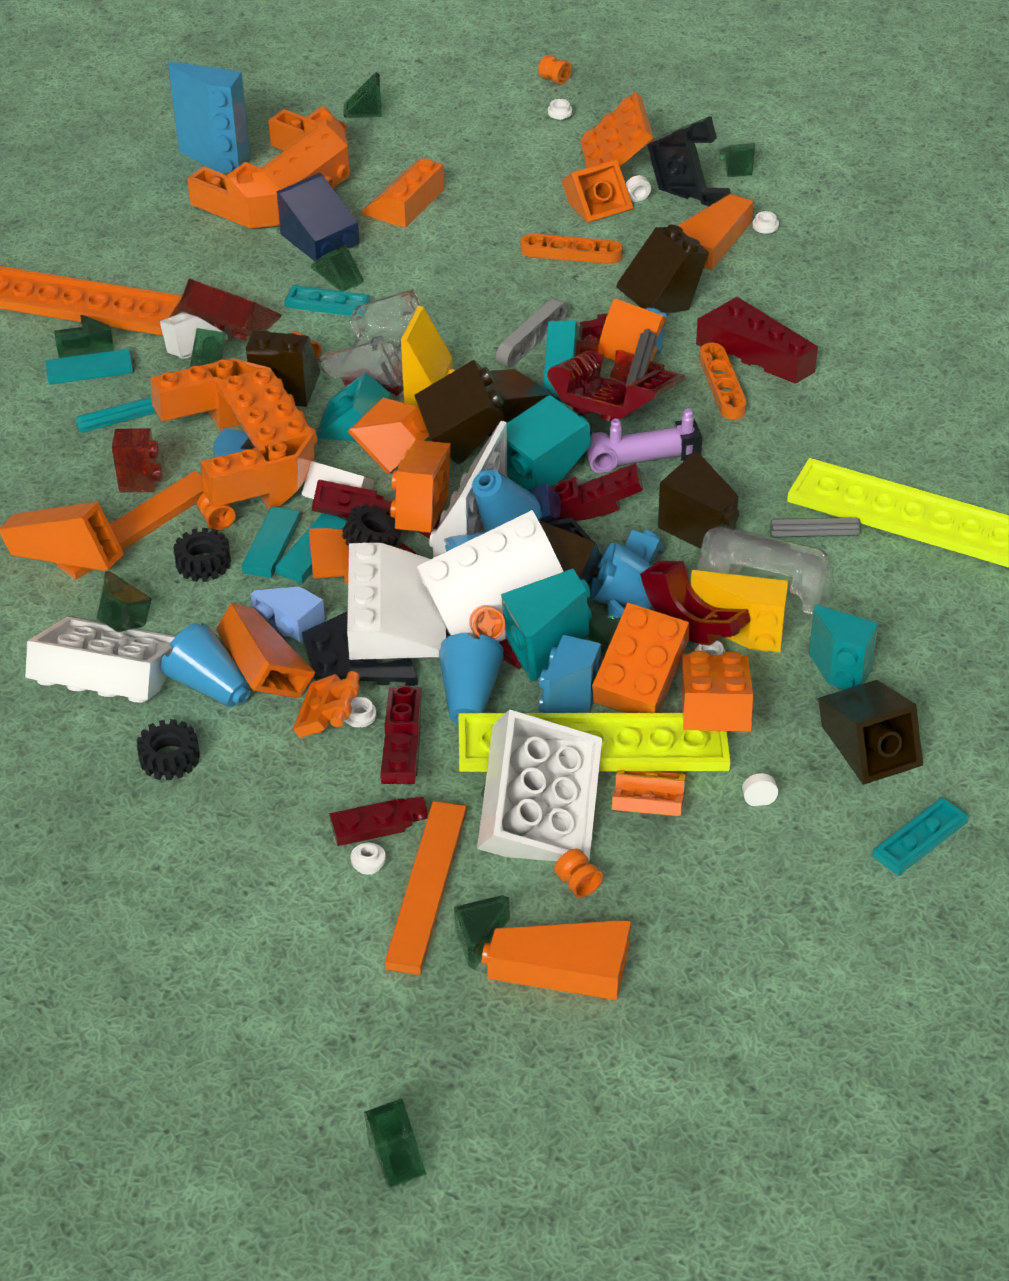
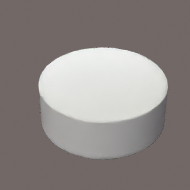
[626,175,651,202]
[742,773,778,806]

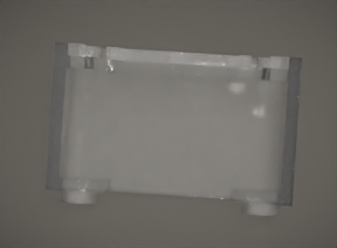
[320,289,422,388]
[697,526,834,614]

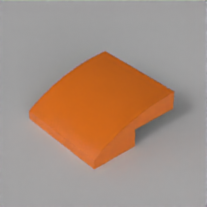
[597,298,666,372]
[309,528,349,584]
[612,770,686,816]

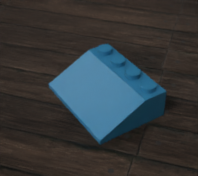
[168,61,251,174]

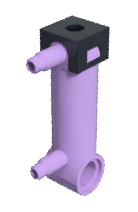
[585,408,702,473]

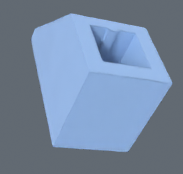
[250,587,325,642]

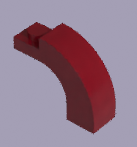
[640,561,750,646]

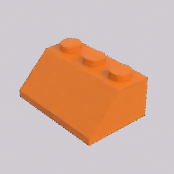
[361,158,444,228]

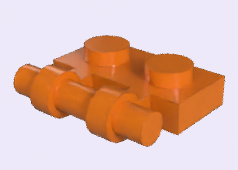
[292,671,360,738]

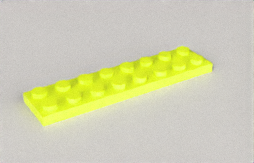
[787,458,1009,567]
[458,713,730,772]

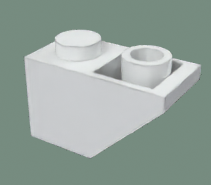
[160,313,228,359]

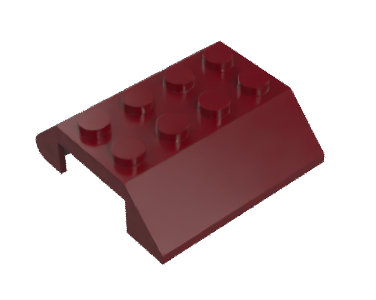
[547,351,685,421]

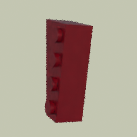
[696,297,818,384]

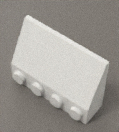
[429,421,507,558]
[417,510,563,642]
[347,543,446,660]
[25,617,176,703]
[477,709,602,861]

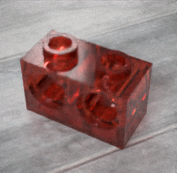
[112,428,162,493]

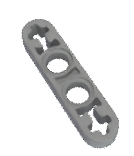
[496,298,568,368]

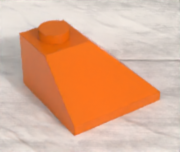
[561,160,634,223]
[347,398,429,474]

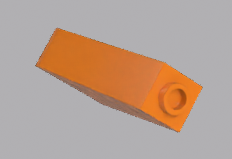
[678,194,754,270]
[0,501,124,571]
[216,603,316,698]
[482,920,631,1000]

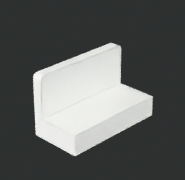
[302,461,375,499]

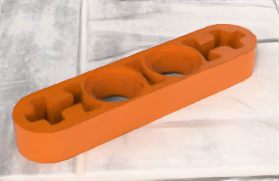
[520,234,623,264]
[699,343,746,420]

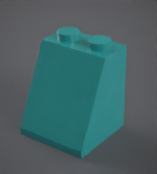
[507,395,591,490]
[501,569,592,682]

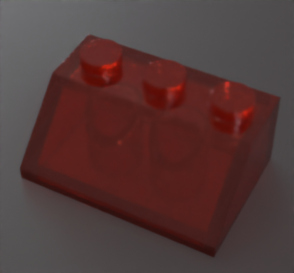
[178,278,282,341]

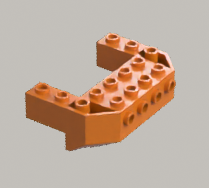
[187,106,350,229]
[150,358,317,510]

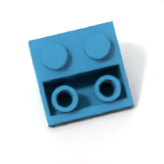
[538,635,601,713]

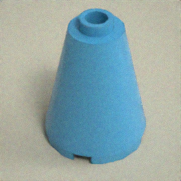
[472,469,542,532]
[590,542,652,607]
[160,622,251,707]
[439,633,504,726]

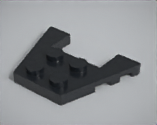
[647,116,731,207]
[302,611,418,686]

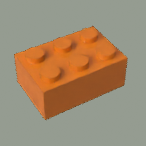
[391,440,451,533]
[592,602,689,713]
[681,651,753,732]

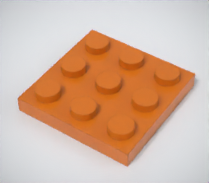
[580,91,653,168]

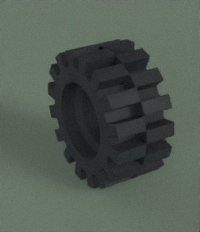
[342,504,402,547]
[173,528,231,582]
[137,719,200,780]

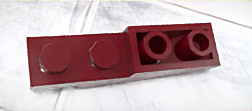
[547,463,643,522]
[381,685,422,784]

